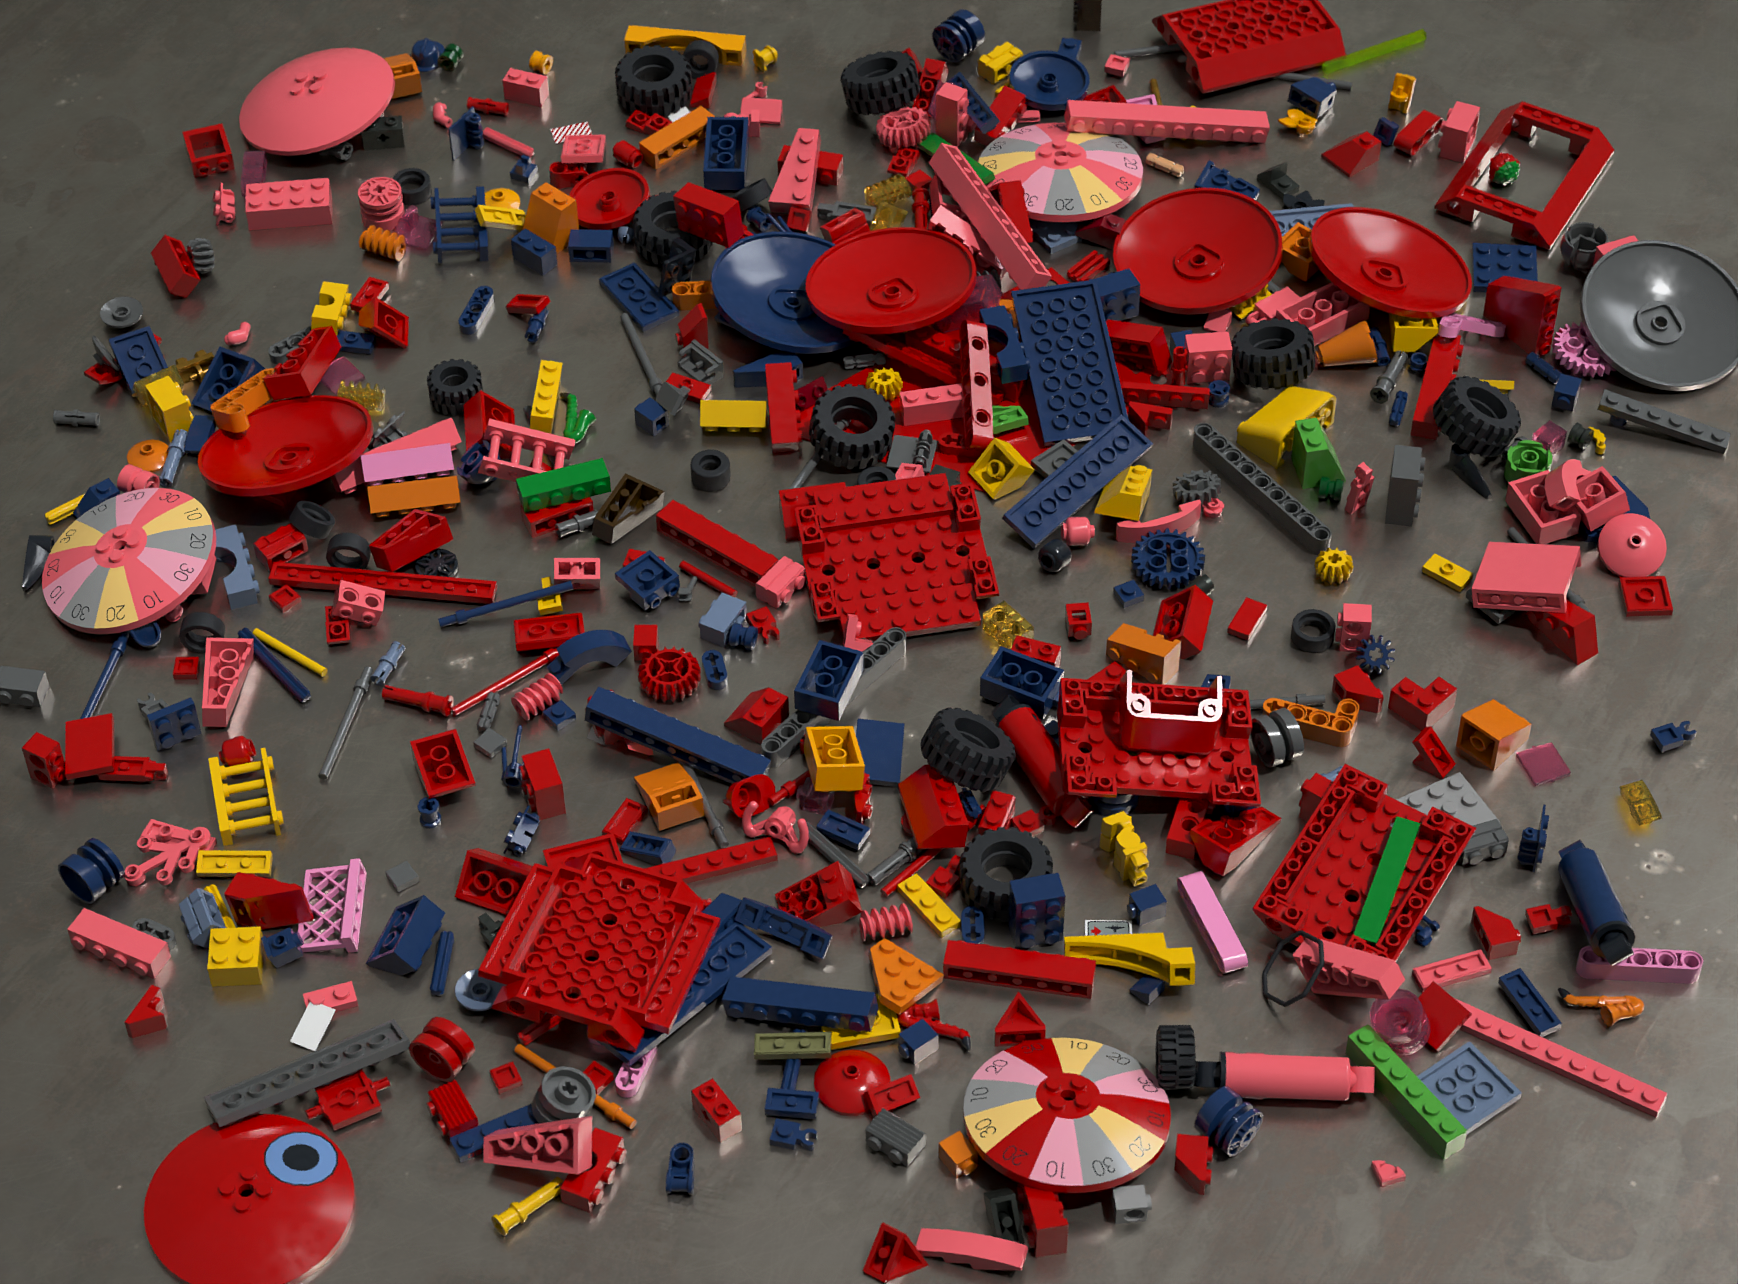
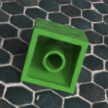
[1291,418,1346,489]

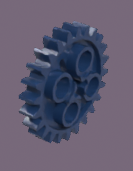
[1131,528,1205,590]

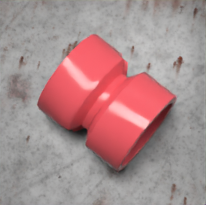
[117,464,160,493]

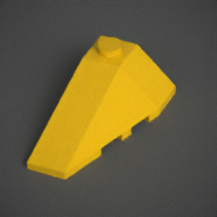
[1388,313,1439,354]

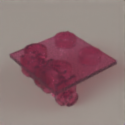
[393,205,444,250]

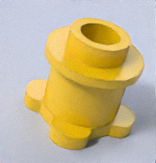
[753,45,778,72]

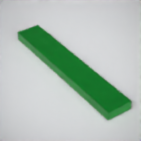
[917,132,996,185]
[1354,816,1420,947]

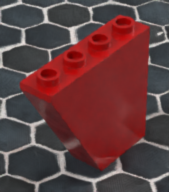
[1483,276,1562,356]

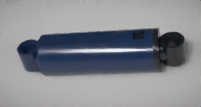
[1558,840,1635,966]

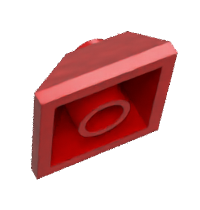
[1321,131,1381,178]
[359,297,409,349]

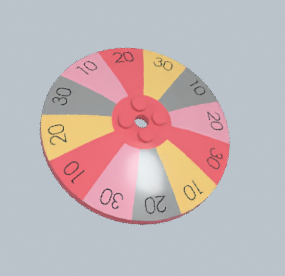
[978,123,1143,222]
[42,488,216,634]

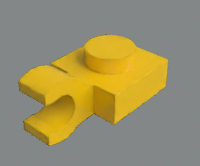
[537,577,563,615]

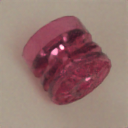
[1370,988,1431,1055]

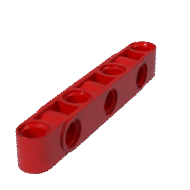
[959,320,993,452]

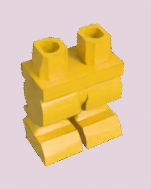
[1099,811,1149,886]

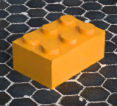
[804,726,865,792]

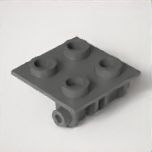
[367,411,408,450]
[886,430,938,473]

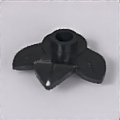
[1283,190,1325,209]

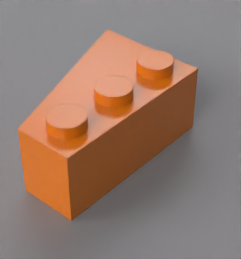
[1106,623,1181,685]

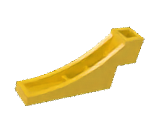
[1064,933,1195,986]

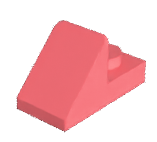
[843,614,873,652]

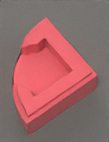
[1371,1160,1406,1187]

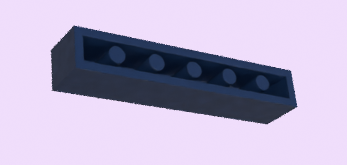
[722,976,878,1032]

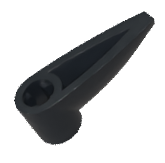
[1449,443,1492,499]
[22,535,55,591]

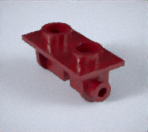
[795,376,828,412]

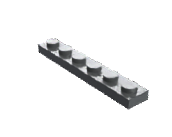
[1597,389,1731,454]

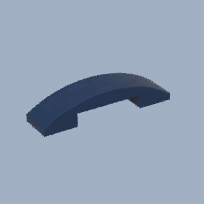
[735,897,833,959]

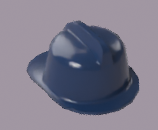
[410,38,444,72]

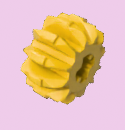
[866,367,903,402]
[1314,547,1354,585]

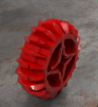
[638,646,701,703]

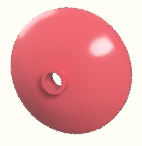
[1598,513,1667,577]

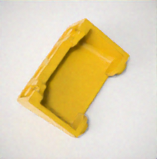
[1236,386,1336,469]

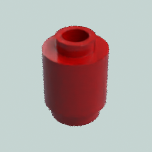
[613,140,643,168]

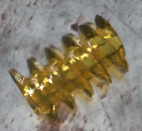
[864,174,912,209]
[337,380,386,411]

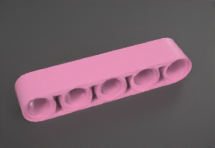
[1177,871,1248,974]
[1576,946,1703,984]

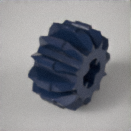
[1355,635,1395,674]

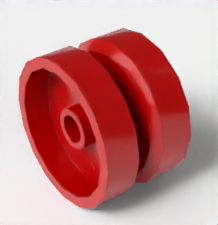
[409,1017,475,1082]

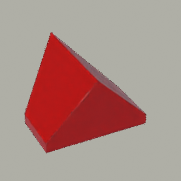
[994,991,1046,1047]
[863,1222,929,1283]

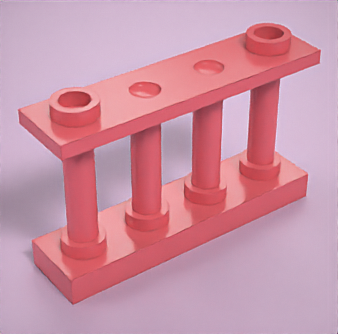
[478,419,575,482]

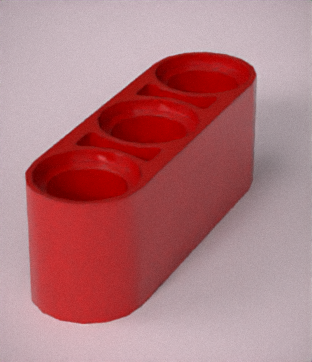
[1394,110,1443,156]

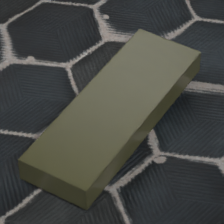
[754,1032,832,1060]

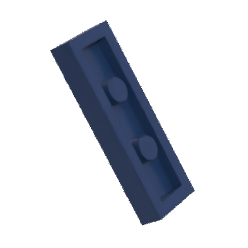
[1498,968,1562,1037]

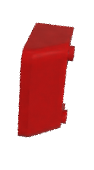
[1119,670,1222,756]

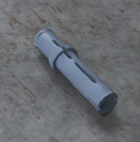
[159,429,188,488]

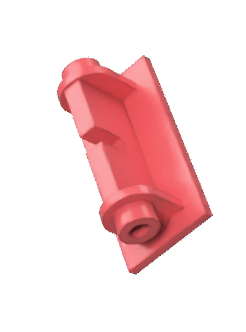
[213,183,235,225]

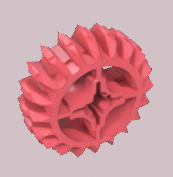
[876,107,931,149]

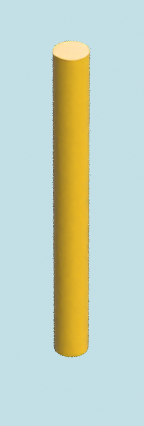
[252,628,328,677]

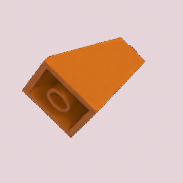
[523,182,579,254]
[1456,699,1532,771]

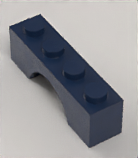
[979,305,1030,384]

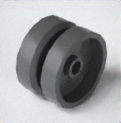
[1250,708,1304,767]
[531,1066,596,1124]

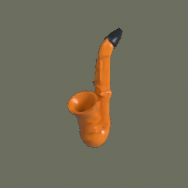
[1558,988,1644,1026]

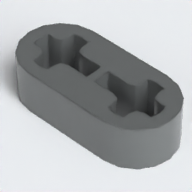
[132,918,176,951]

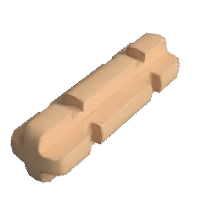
[1146,153,1184,177]

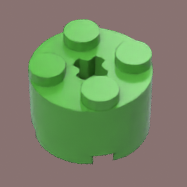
[1504,440,1552,483]

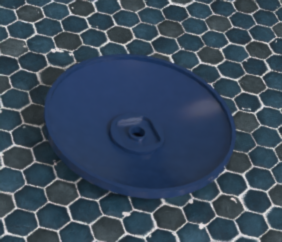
[710,232,857,354]

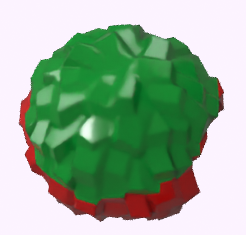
[1489,152,1520,186]

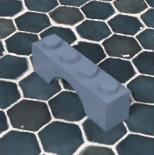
[215,525,260,610]

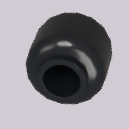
[1038,539,1072,573]

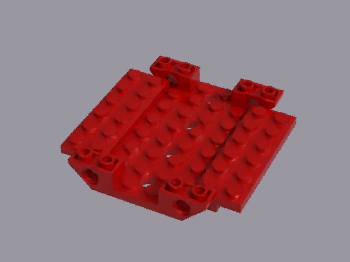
[794,473,999,642]
[478,853,720,1052]

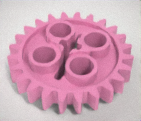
[1552,322,1616,377]

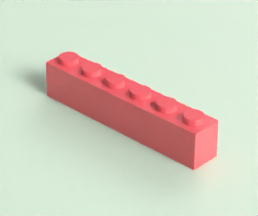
[330,418,462,495]

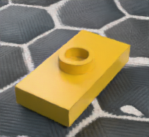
[1422,553,1473,592]

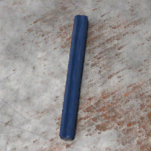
[237,628,311,703]

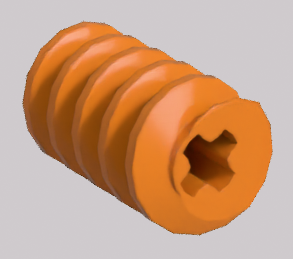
[359,225,406,261]

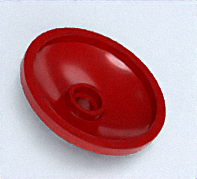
[814,1050,890,1116]

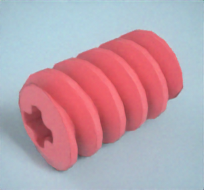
[511,673,563,721]
[859,903,913,942]

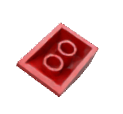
[410,729,476,799]

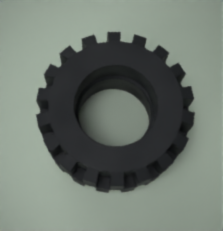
[427,359,483,416]
[1156,1025,1196,1089]

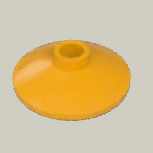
[485,188,520,209]

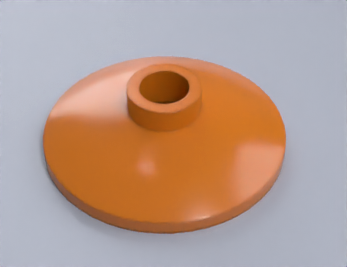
[127,440,169,473]

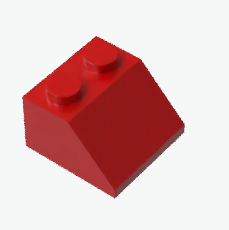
[724,687,789,744]

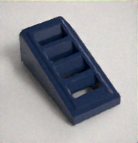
[619,831,676,865]

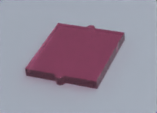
[321,356,365,395]
[1516,742,1571,786]

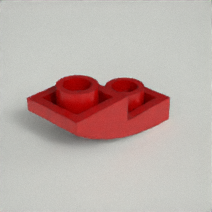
[625,109,672,136]
[887,147,920,177]
[325,606,351,645]
[855,773,873,824]

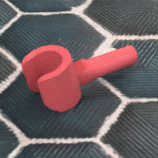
[746,82,767,98]

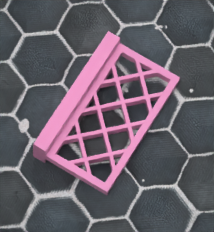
[298,858,367,953]

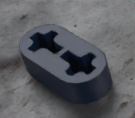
[702,650,728,690]
[961,906,984,944]

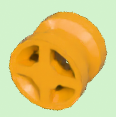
[529,51,553,75]

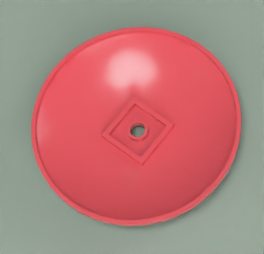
[239,48,395,156]

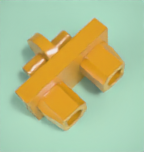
[1388,73,1416,114]

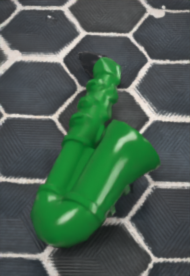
[560,392,596,444]

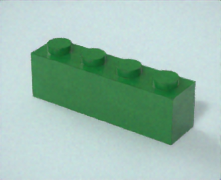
[516,458,611,513]

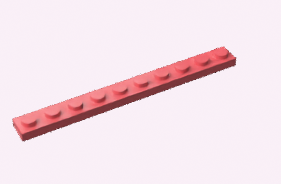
[1454,998,1668,1117]

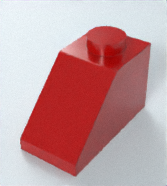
[675,303,709,349]
[1471,906,1521,960]

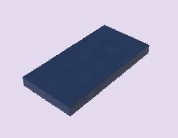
[599,262,679,332]

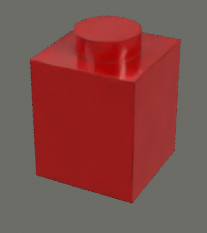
[633,625,659,661]

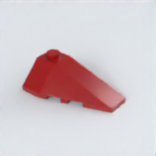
[1190,807,1282,876]

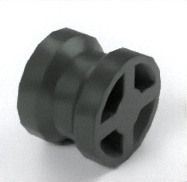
[1567,422,1594,450]

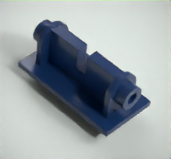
[503,805,540,856]

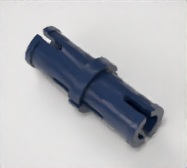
[525,307,549,343]
[1369,327,1391,367]

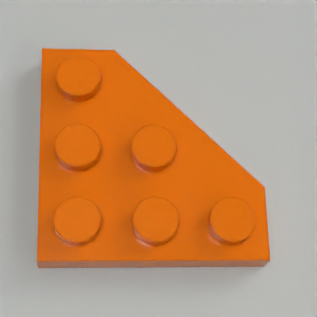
[868,938,944,1015]

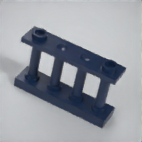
[430,186,488,263]

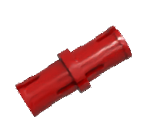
[467,97,509,116]
[1171,346,1188,386]

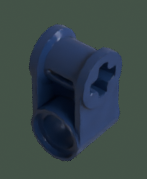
[666,1143,695,1195]

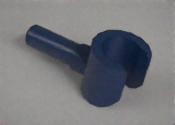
[1415,925,1432,946]

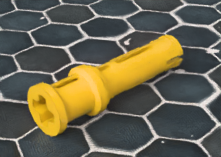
[491,1176,563,1236]

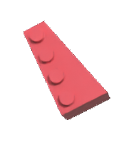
[928,205,1007,280]
[202,638,254,727]
[1292,938,1405,1000]

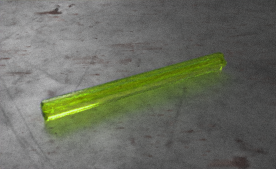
[1322,29,1427,74]

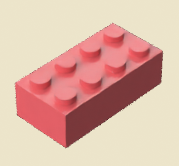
[246,178,332,230]
[1276,282,1370,346]

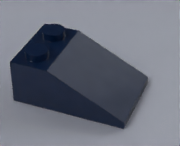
[191,346,265,412]

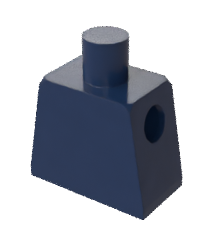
[1287,77,1336,119]

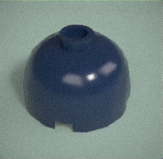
[457,440,501,485]

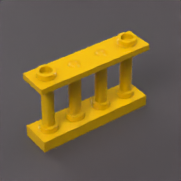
[208,748,284,846]

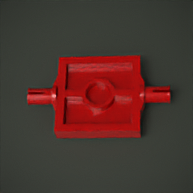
[305,1069,391,1131]

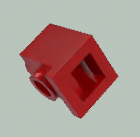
[1065,602,1092,640]

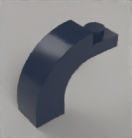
[547,630,632,685]

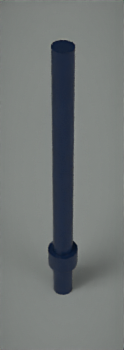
[438,581,573,627]
[80,631,130,719]

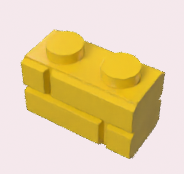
[978,42,1023,85]

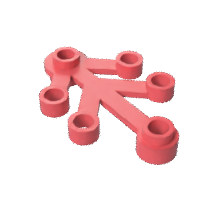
[124,824,211,887]

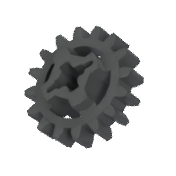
[1172,470,1221,504]

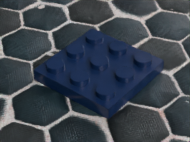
[1472,243,1538,293]

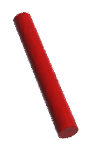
[679,560,738,597]

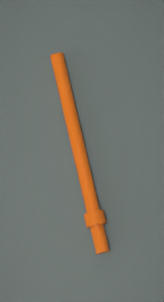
[514,1044,637,1129]

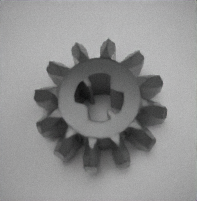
[186,238,215,274]

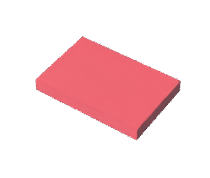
[561,134,606,163]

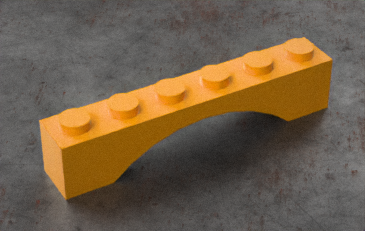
[624,25,746,66]

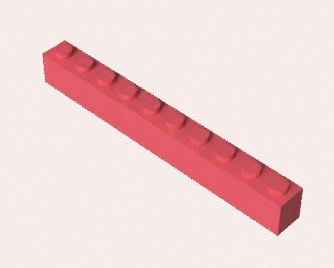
[1064,100,1270,143]
[929,143,1052,290]

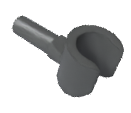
[679,576,697,601]

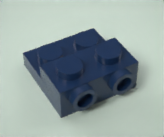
[615,550,680,610]

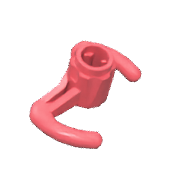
[742,801,809,854]

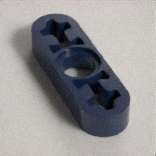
[459,286,494,335]

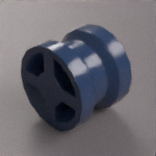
[1208,380,1230,408]

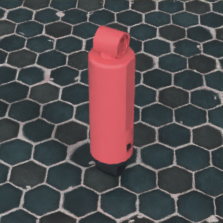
[1194,1052,1375,1101]

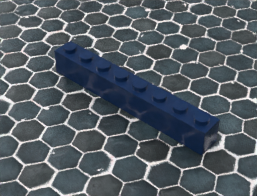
[584,686,771,784]

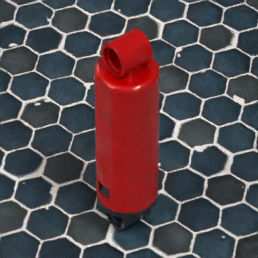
[991,695,1094,828]

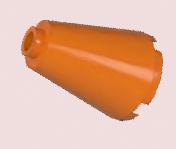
[1315,321,1377,367]

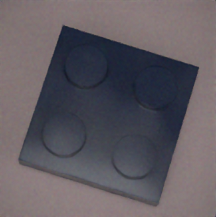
[147,697,202,751]

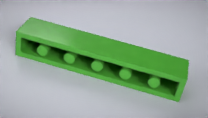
[1346,1024,1467,1160]

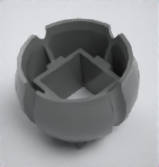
[1560,222,1609,274]

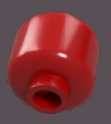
[219,736,256,767]

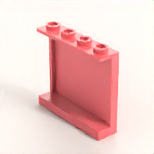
[1472,542,1581,613]

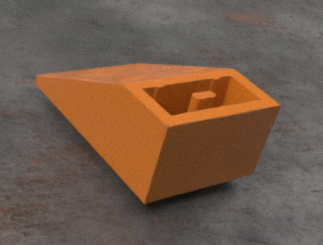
[383,53,422,99]
[634,762,704,831]

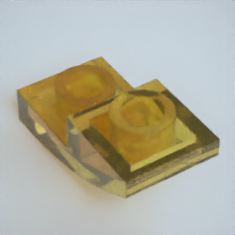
[1620,780,1662,826]

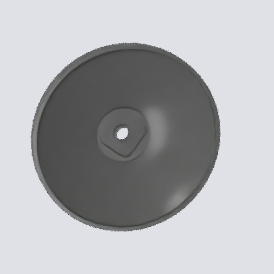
[1580,240,1738,391]

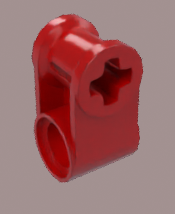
[549,162,589,189]

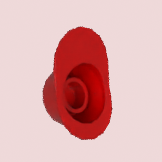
[723,774,776,818]

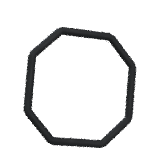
[1262,930,1325,1007]

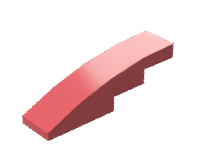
[916,1228,1028,1271]

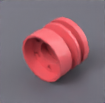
[358,177,405,232]

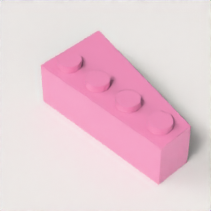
[361,443,454,486]

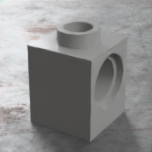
[1111,1185,1152,1224]

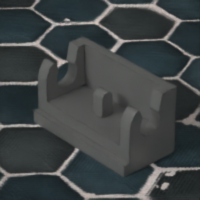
[678,339,724,385]

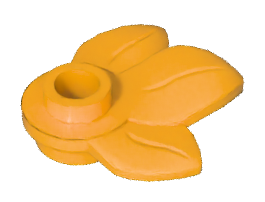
[1278,109,1317,134]

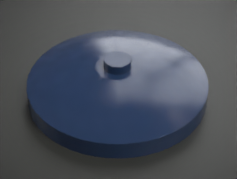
[1009,50,1090,111]

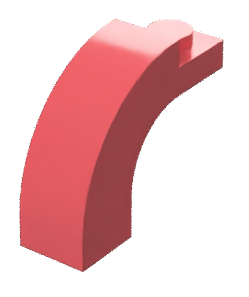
[1545,459,1591,512]

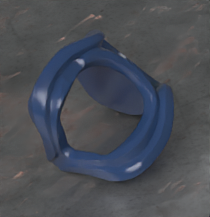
[127,621,161,648]

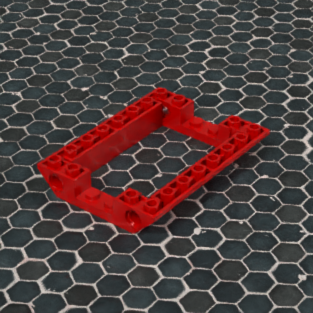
[1434,101,1614,250]

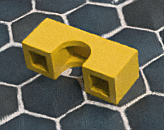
[311,281,352,336]

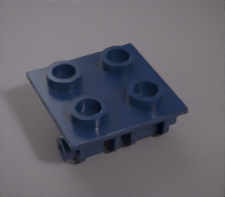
[448,106,484,161]
[1517,804,1549,873]

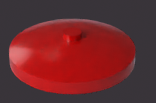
[569,168,650,230]

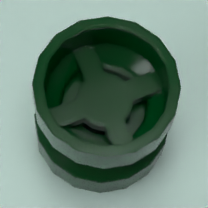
[437,44,464,72]
[1318,476,1344,501]

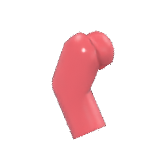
[433,102,453,128]
[224,322,251,346]

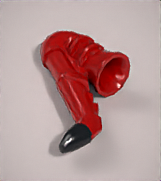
[896,999,971,1051]

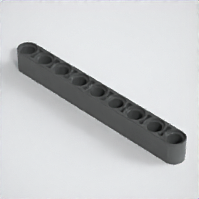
[1193,423,1332,555]
[761,627,906,768]

